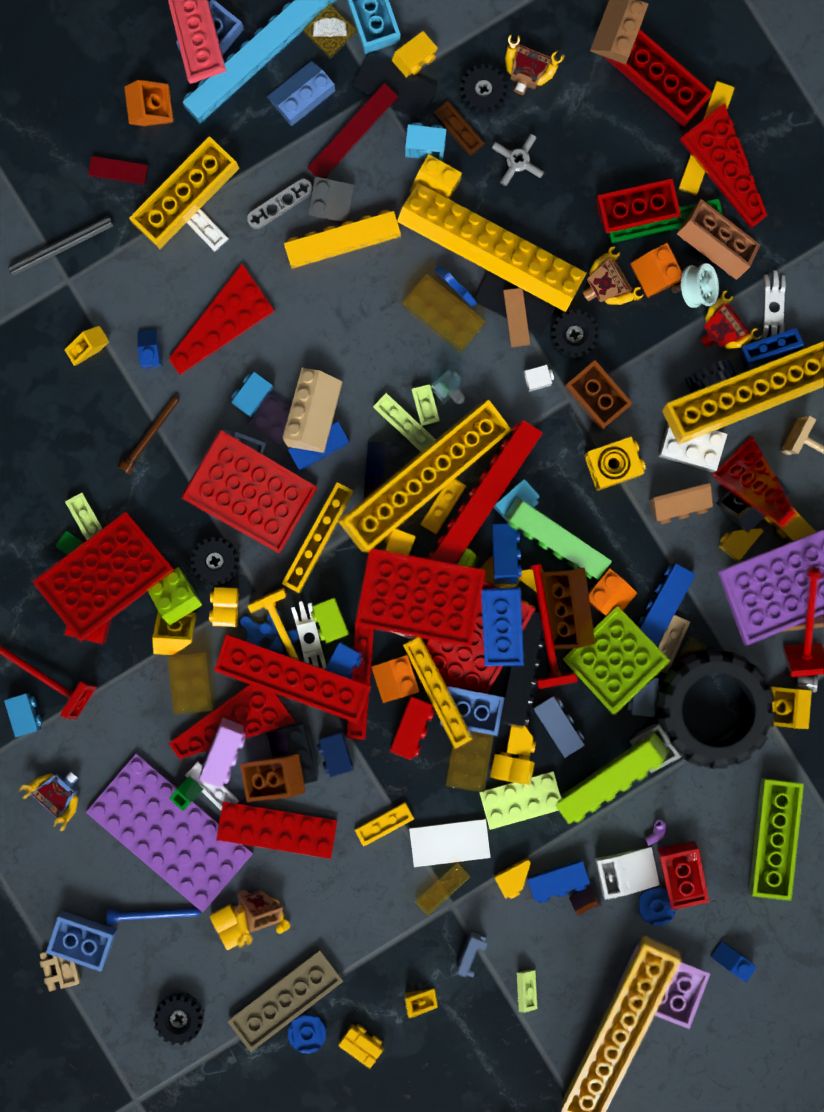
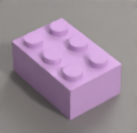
[199,717,246,788]

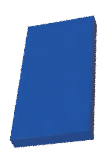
[481,587,524,666]

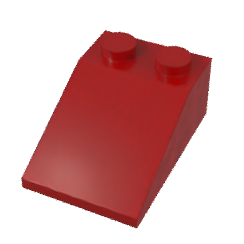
[657,840,709,910]

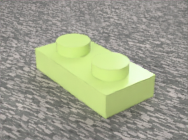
[412,384,440,426]
[517,969,537,1012]

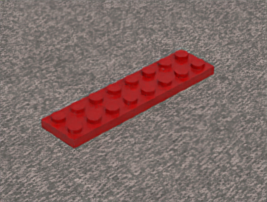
[214,634,372,723]

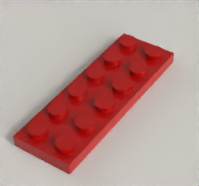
[216,802,337,859]

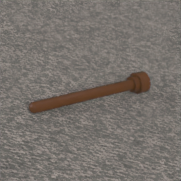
[117,396,179,475]

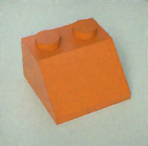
[125,80,173,126]
[630,243,682,298]
[588,568,637,617]
[371,655,419,703]

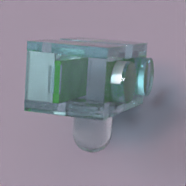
[431,370,465,404]

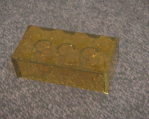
[402,273,486,354]

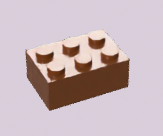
[564,360,633,431]
[240,754,306,802]

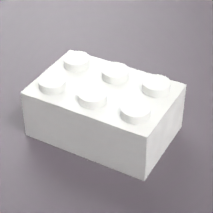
[658,425,727,473]

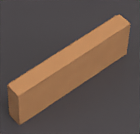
[503,288,530,348]

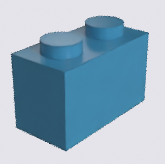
[231,372,274,418]
[4,693,42,738]

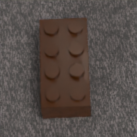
[541,567,595,649]

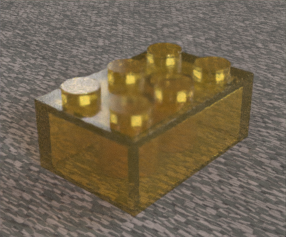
[167,652,215,715]
[446,730,494,792]

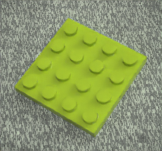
[563,606,670,715]

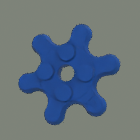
[239,609,300,655]

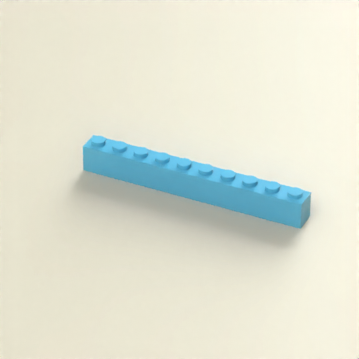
[183,0,336,123]

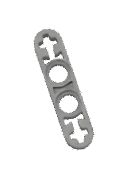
[247,179,312,229]

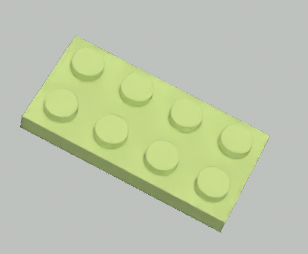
[479,771,561,830]

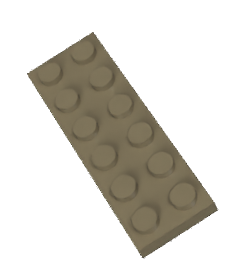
[227,949,343,1052]

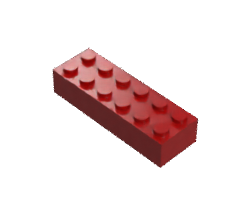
[603,29,713,127]

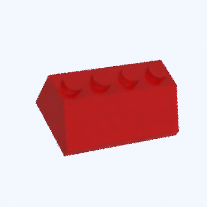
[595,179,681,233]

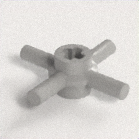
[492,134,544,186]

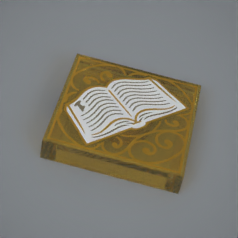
[303,4,357,59]

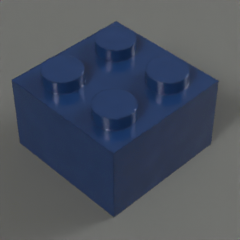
[317,731,354,777]

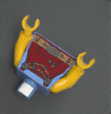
[18,770,79,831]

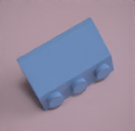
[267,61,335,126]
[440,686,505,736]
[46,911,118,972]

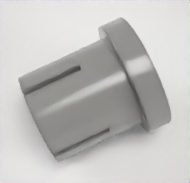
[796,675,818,693]

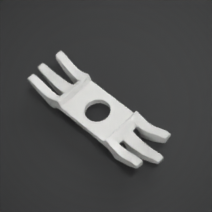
[762,271,786,339]
[291,602,327,669]

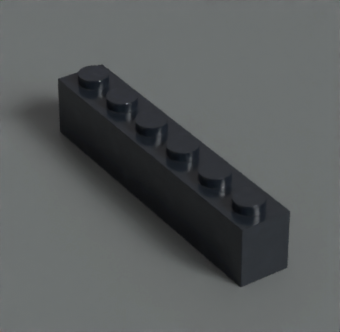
[500,611,544,729]

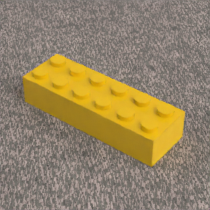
[129,136,239,249]

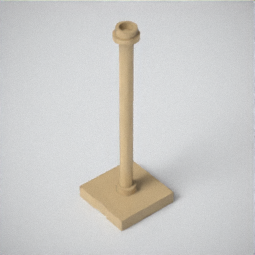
[780,416,824,455]

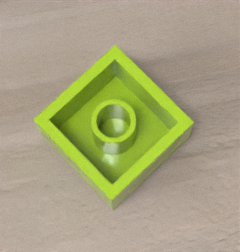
[148,567,202,625]
[311,598,349,643]

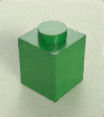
[169,776,203,811]

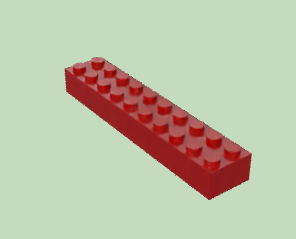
[426,420,542,564]

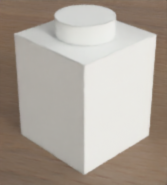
[524,365,554,392]

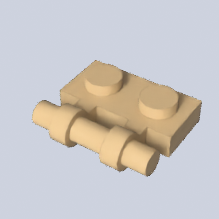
[39,951,81,991]

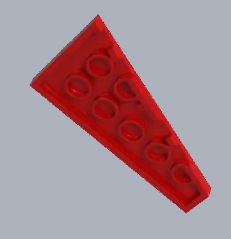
[680,103,767,228]
[169,264,275,375]
[711,436,797,528]
[168,684,296,759]

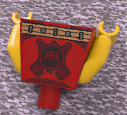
[700,291,761,349]

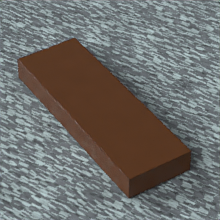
[433,100,485,157]

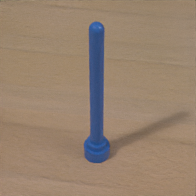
[107,908,201,925]

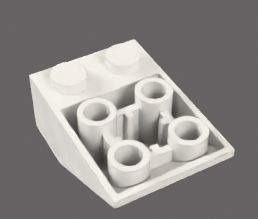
[595,847,660,900]

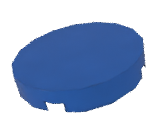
[638,887,677,926]
[288,1013,326,1053]

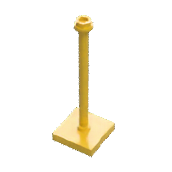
[248,587,311,707]

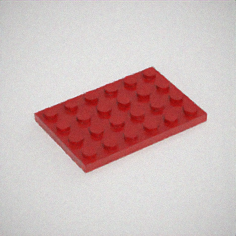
[181,430,318,554]
[32,512,174,642]
[355,548,486,647]
[413,580,536,694]

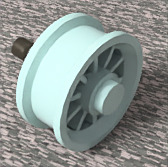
[671,263,719,308]

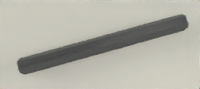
[8,217,113,276]

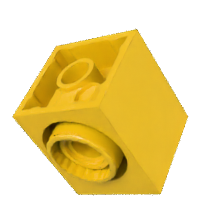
[584,437,646,491]

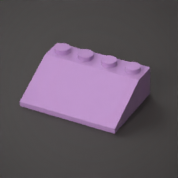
[614,945,710,1029]

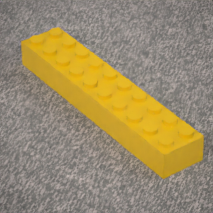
[397,183,587,312]
[662,341,824,445]
[338,400,512,552]
[562,936,681,1112]

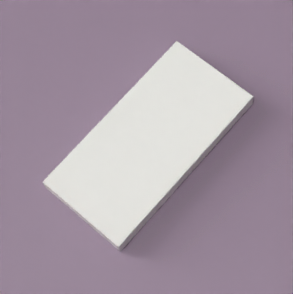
[409,819,491,867]

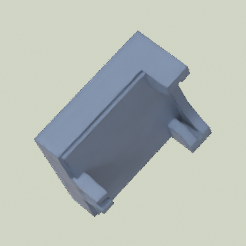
[456,931,488,977]

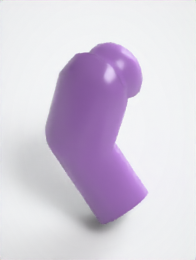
[644,819,666,846]

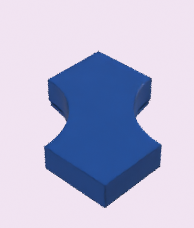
[434,266,477,308]

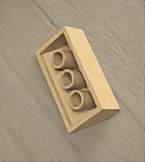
[283,368,343,453]

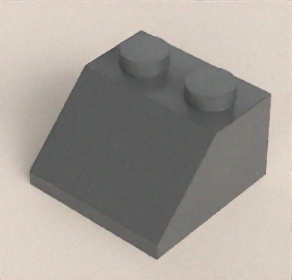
[308,177,355,222]

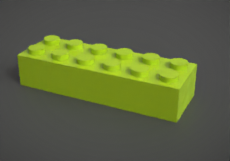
[555,732,668,824]
[748,778,804,901]

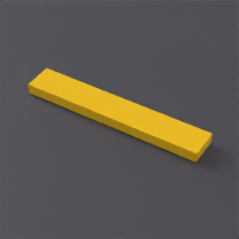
[679,81,735,195]
[403,637,473,748]

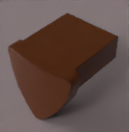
[569,886,602,915]

